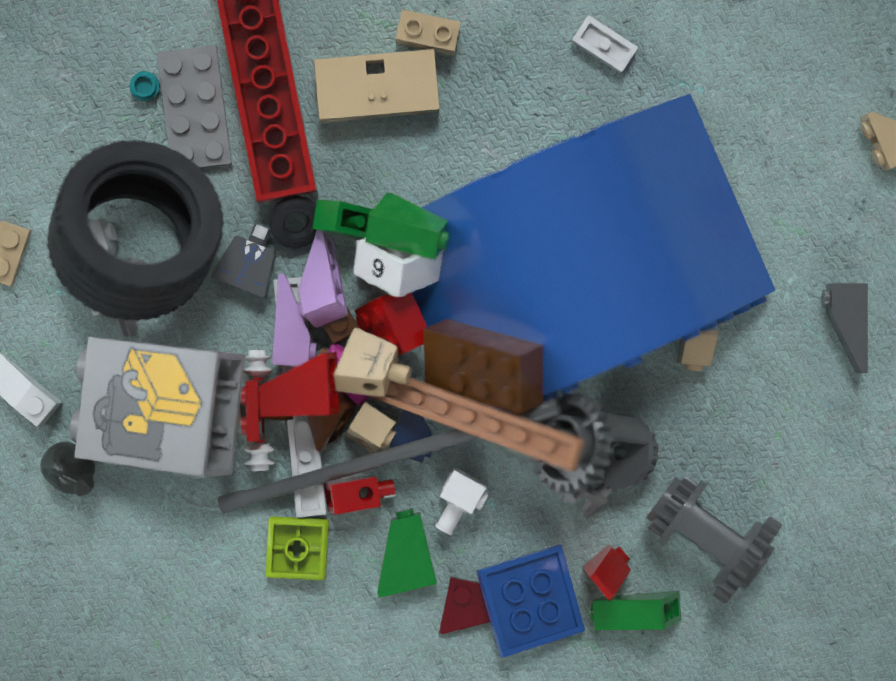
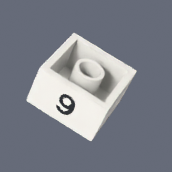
[353,238,443,297]

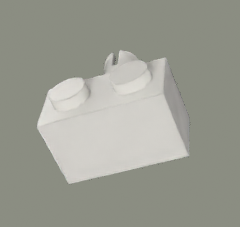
[435,466,488,535]

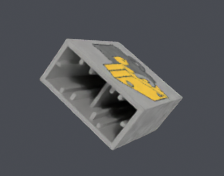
[70,337,246,477]

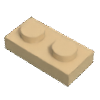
[0,220,32,287]

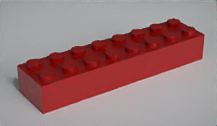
[217,0,318,204]

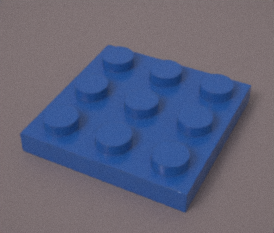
[476,544,585,658]

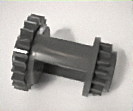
[529,393,659,494]
[646,476,782,604]

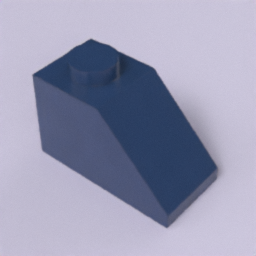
[390,409,432,463]

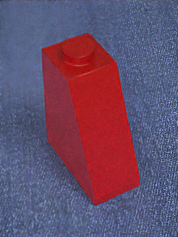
[258,352,340,417]

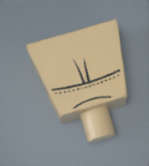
[334,328,412,397]

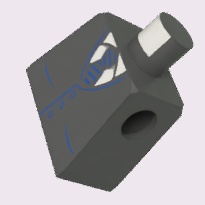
[211,224,277,298]

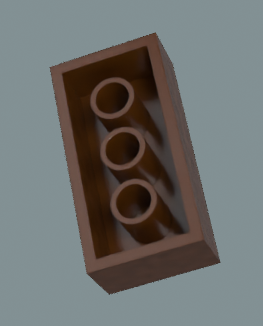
[423,319,543,414]

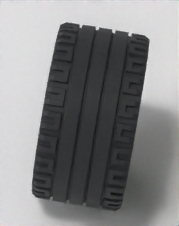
[47,140,224,321]

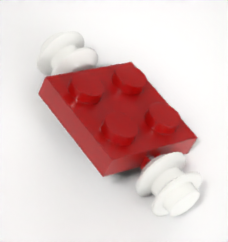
[241,350,275,471]

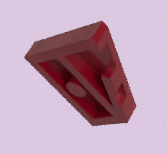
[439,576,490,634]

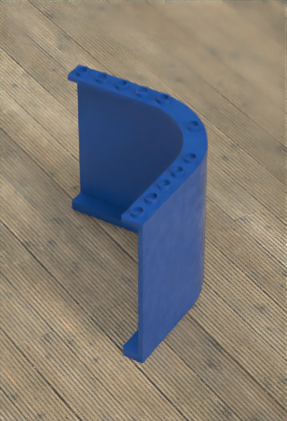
[412,94,776,413]

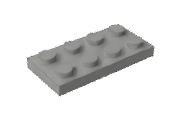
[157,45,232,168]

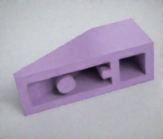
[298,231,348,328]
[272,274,317,366]

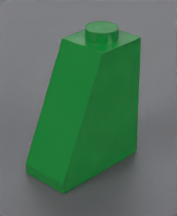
[365,192,450,260]
[377,508,437,598]
[590,591,682,630]

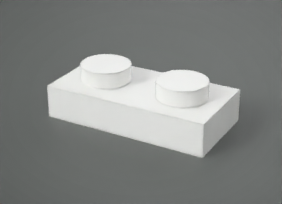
[571,15,638,73]

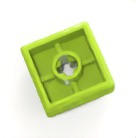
[265,516,329,581]

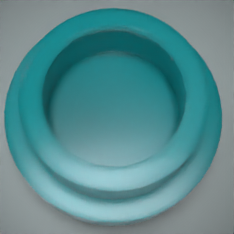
[130,71,160,102]

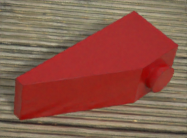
[582,544,631,600]

